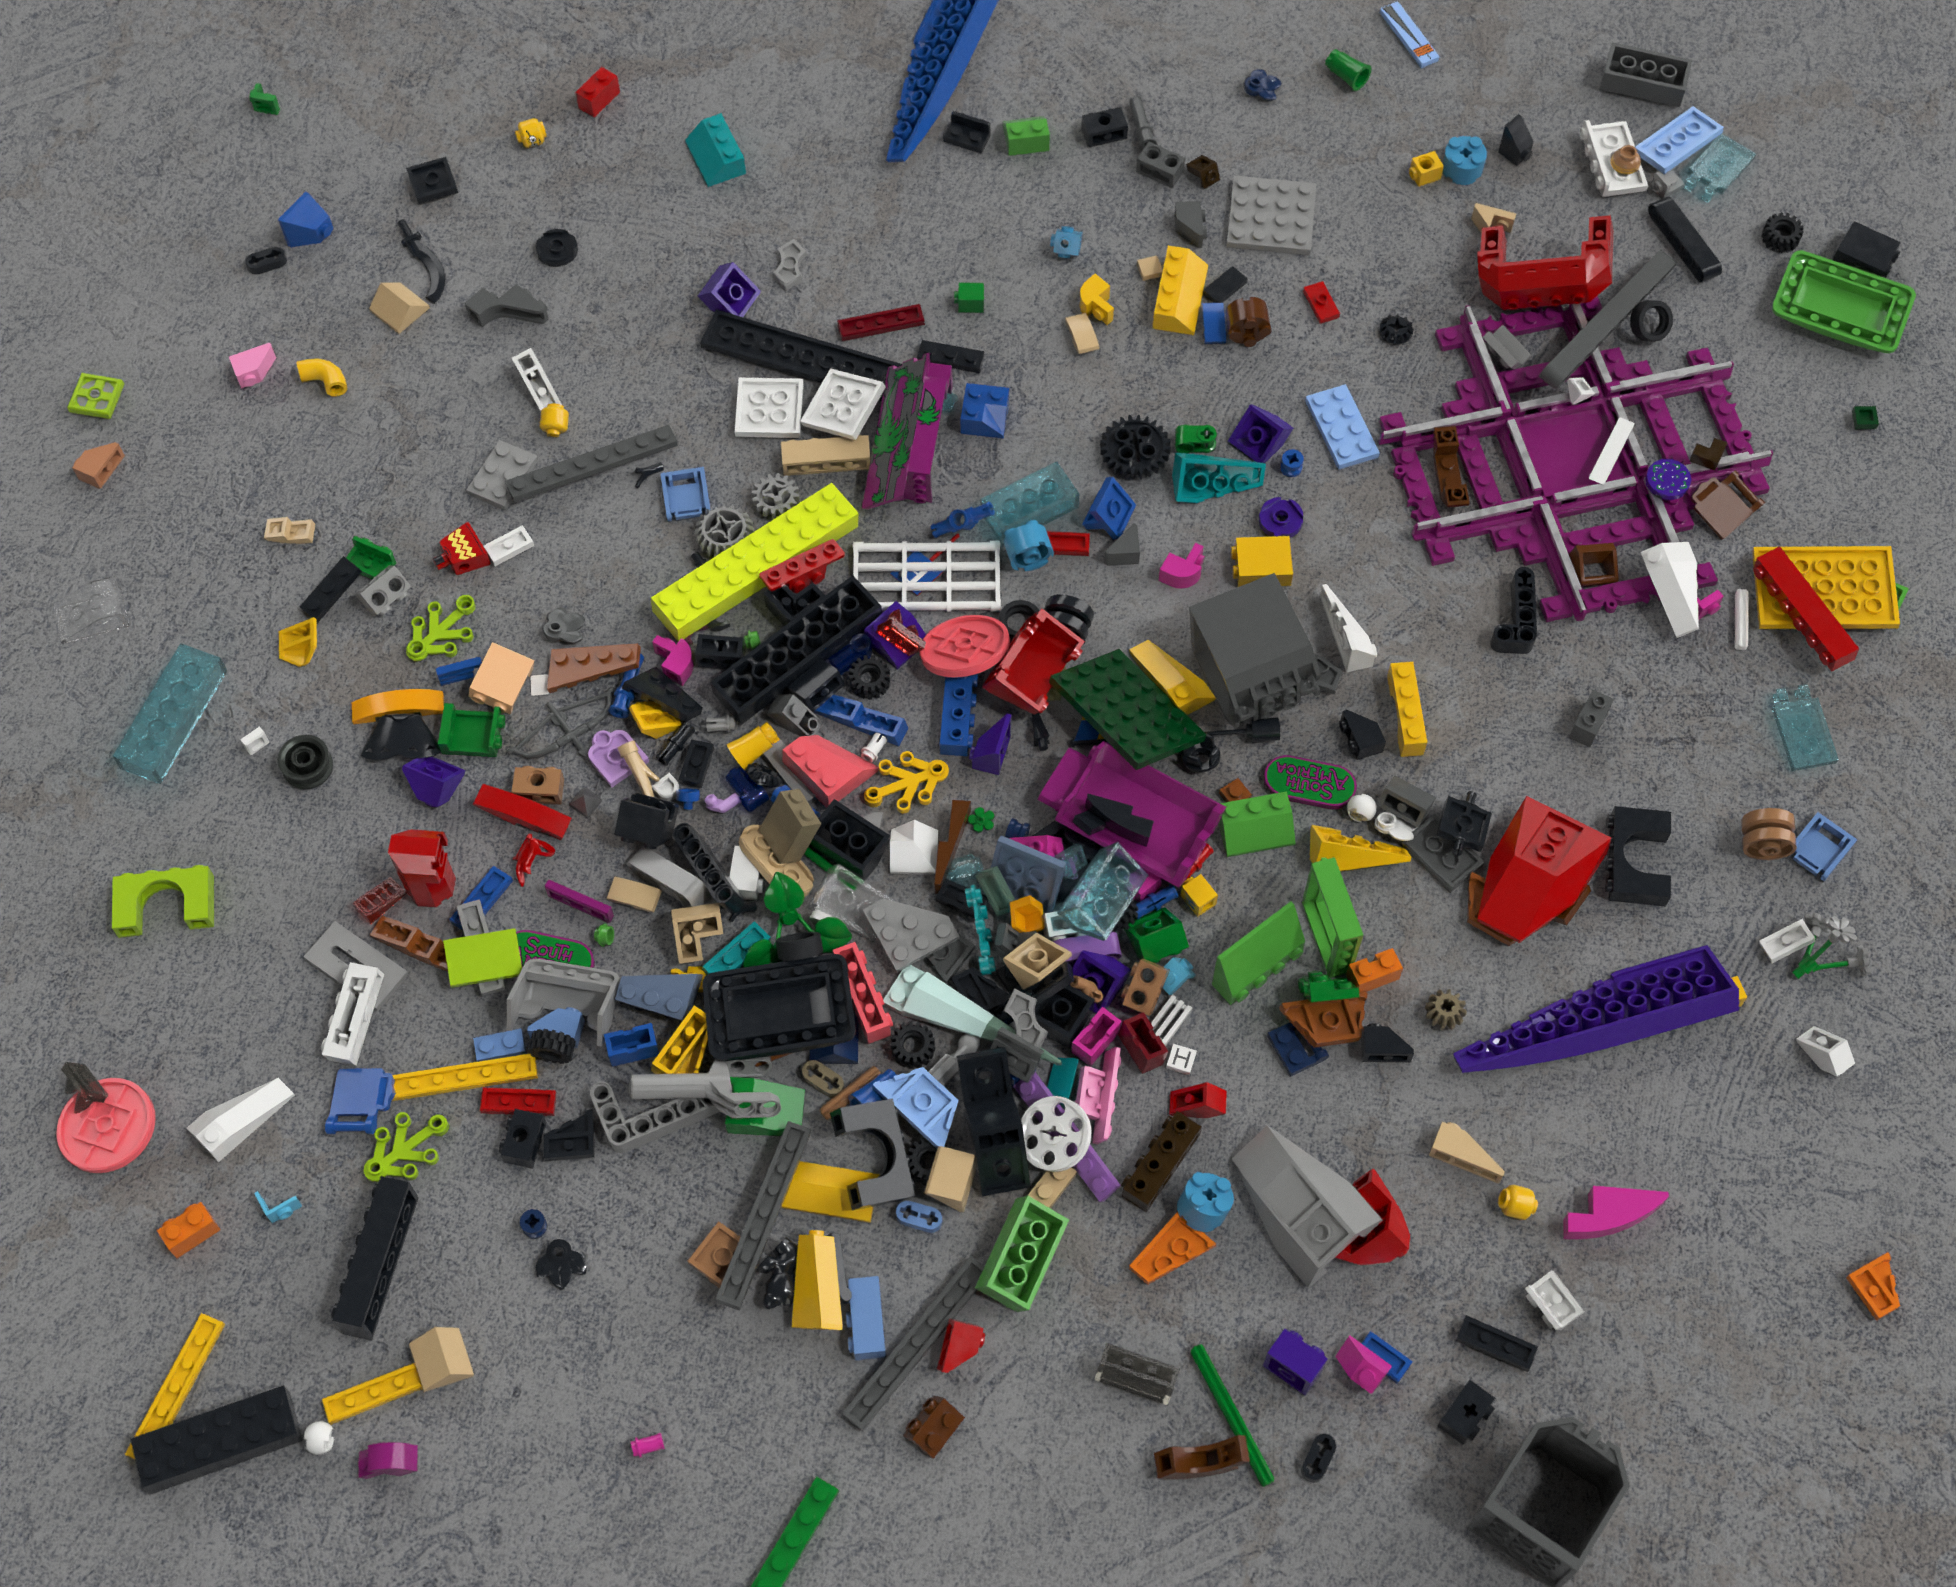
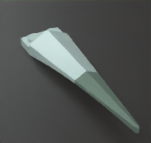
[883,965,1062,1065]

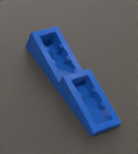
[814,695,908,747]

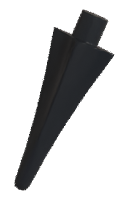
[1032,712,1050,751]

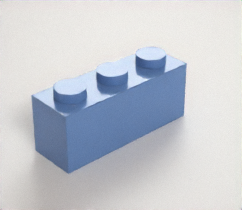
[846,1276,886,1360]

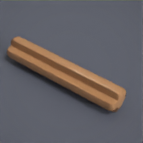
[820,1066,881,1120]

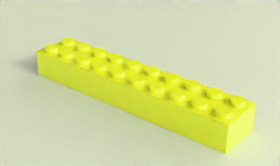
[651,483,859,642]

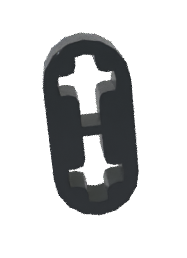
[245,247,287,275]
[1301,1434,1336,1483]

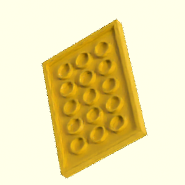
[1752,546,1900,629]

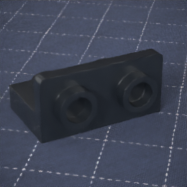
[943,111,991,154]

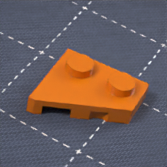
[1846,1252,1900,1321]

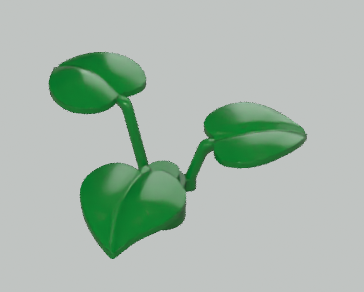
[743,872,852,967]

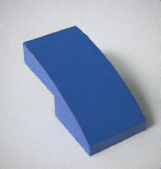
[1202,303,1226,344]

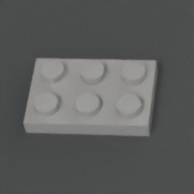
[466,440,539,511]

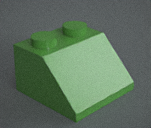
[1002,116,1050,156]

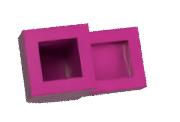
[1158,543,1205,588]
[652,635,694,686]

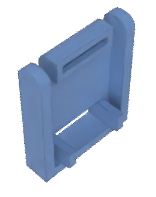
[660,467,711,521]
[1792,812,1857,881]

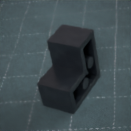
[764,583,825,626]

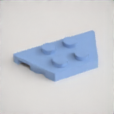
[872,1067,959,1149]

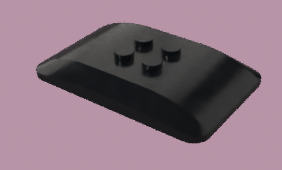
[703,954,856,1061]

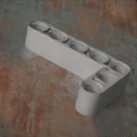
[590,1082,720,1153]

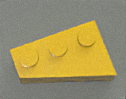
[651,1006,708,1074]

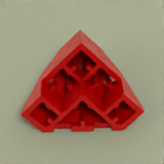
[1335,1168,1410,1265]

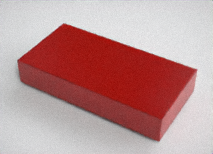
[1047,531,1090,556]

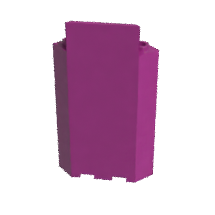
[1037,741,1227,887]

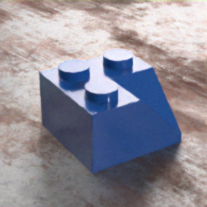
[960,383,1009,439]

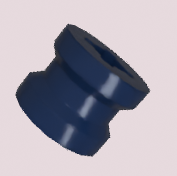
[1005,818,1030,838]
[520,1209,548,1239]

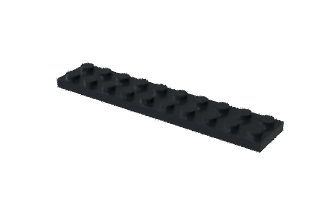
[700,309,902,401]

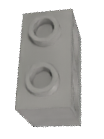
[355,565,411,615]

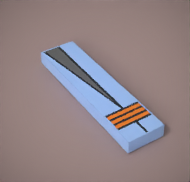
[1380,1,1440,68]

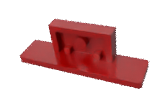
[759,539,845,593]

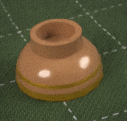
[1611,145,1641,174]

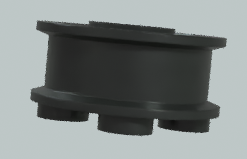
[277,735,333,789]

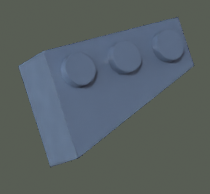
[615,974,703,1020]

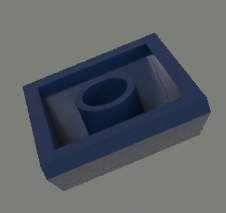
[809,1015,859,1064]

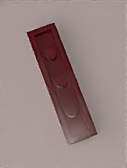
[837,304,925,342]

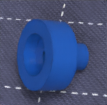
[676,788,700,810]

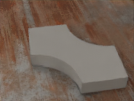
[773,239,807,291]
[1004,989,1048,1048]

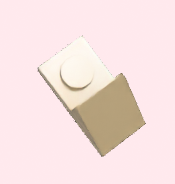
[1471,203,1516,233]

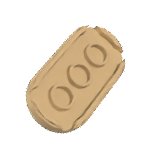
[739,825,814,897]

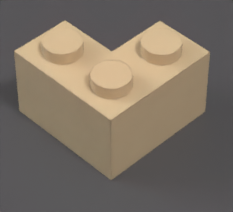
[671,903,723,964]

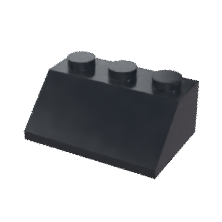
[809,799,891,882]

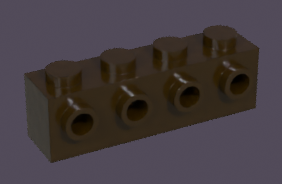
[1121,1111,1202,1213]

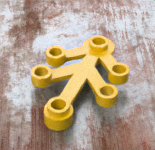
[864,751,949,814]

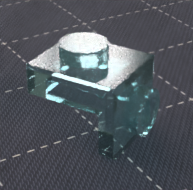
[1055,844,1088,880]

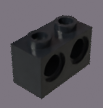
[695,634,746,669]

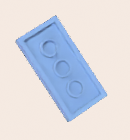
[1635,106,1724,174]
[1305,384,1380,470]

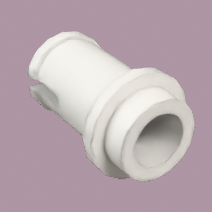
[861,733,887,763]

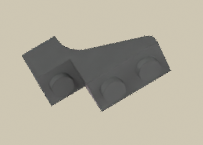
[465,284,549,327]

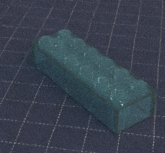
[112,643,227,784]

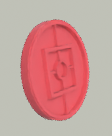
[919,615,1010,678]
[56,1078,156,1173]

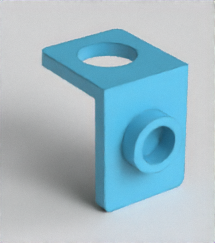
[254,1191,302,1223]

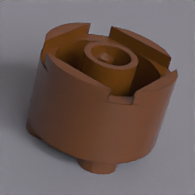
[1225,297,1272,347]

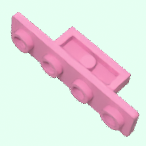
[1075,1047,1121,1144]

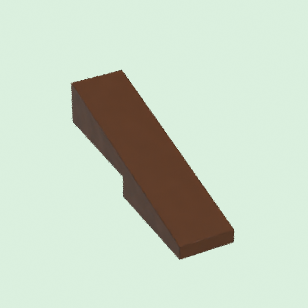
[934,800,971,894]

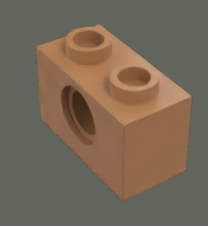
[512,766,564,805]

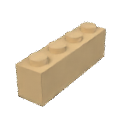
[781,435,870,476]

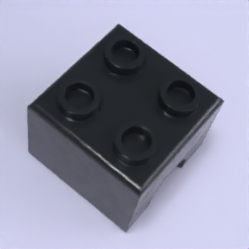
[614,793,679,849]

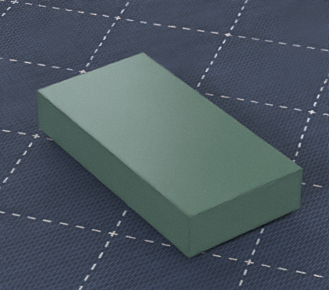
[975,866,1015,916]

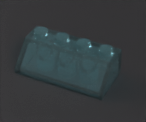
[1057,842,1148,941]

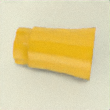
[726,722,780,770]

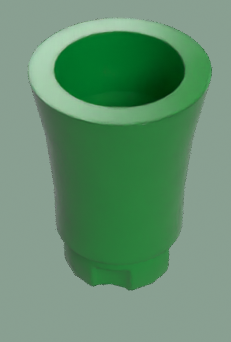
[1325,49,1372,91]

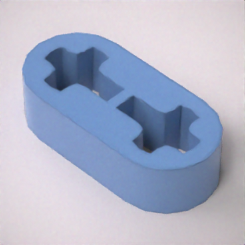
[896,1201,942,1233]

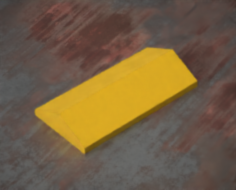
[781,1161,880,1223]

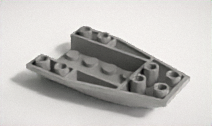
[1232,1125,1383,1288]

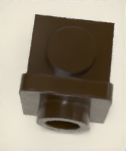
[1186,155,1221,189]

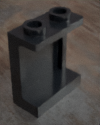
[1833,221,1901,278]

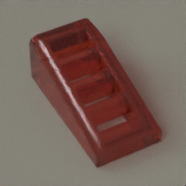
[352,877,407,924]

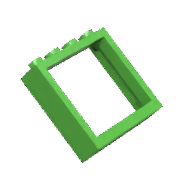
[1302,857,1363,978]

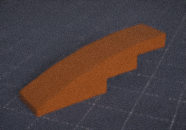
[370,916,448,972]

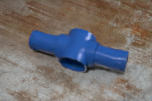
[931,502,995,538]

